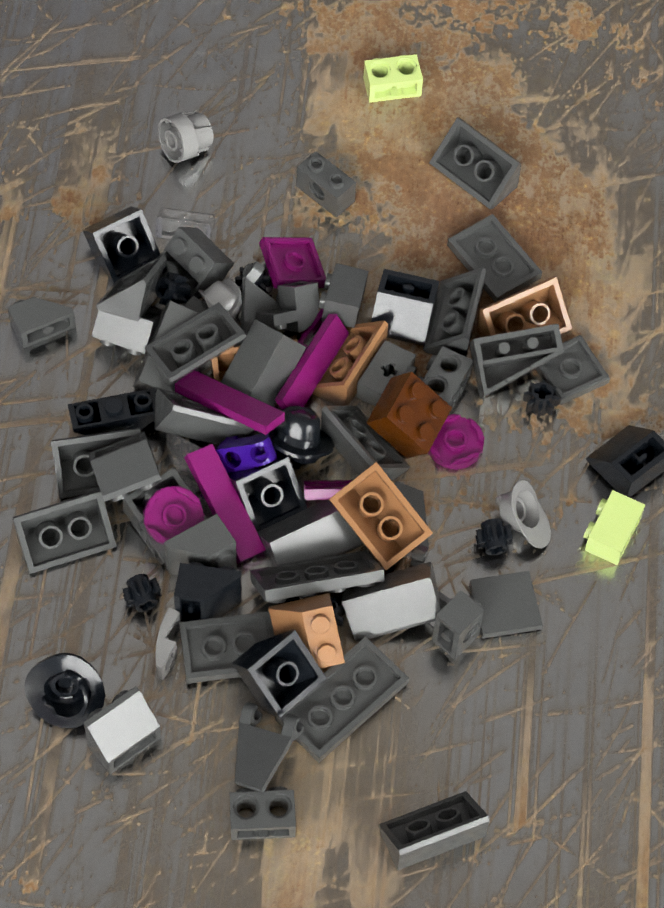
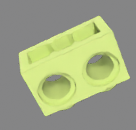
[363,54,423,103]

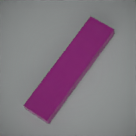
[275,314,349,409]
[175,370,285,435]
[184,444,266,564]

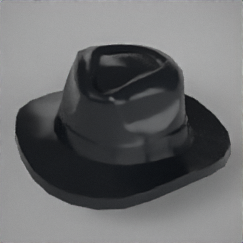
[260,405,335,464]
[25,653,105,728]

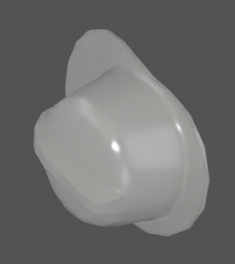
[199,278,242,326]
[497,480,551,549]

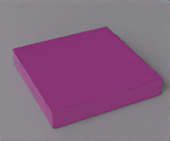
[259,237,326,288]

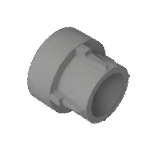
[158,110,214,163]

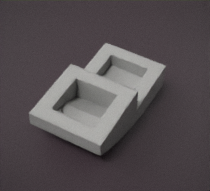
[155,607,181,680]

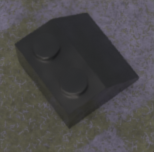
[82,206,161,284]
[228,450,307,532]
[232,629,327,718]

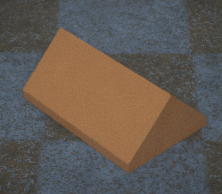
[477,277,572,337]
[312,320,388,406]
[329,462,433,571]

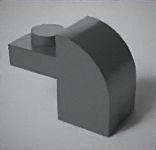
[257,281,319,333]

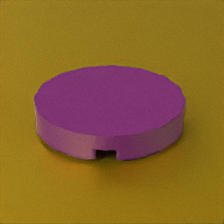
[428,414,485,470]
[143,486,204,545]

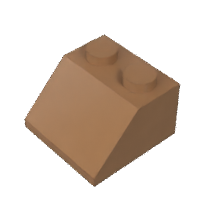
[268,593,345,669]

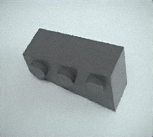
[469,323,564,400]

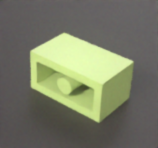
[583,490,645,565]

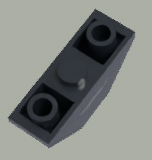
[68,388,156,435]

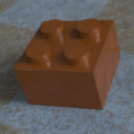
[366,371,452,459]

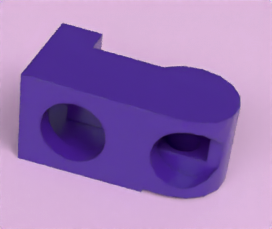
[215,433,277,473]

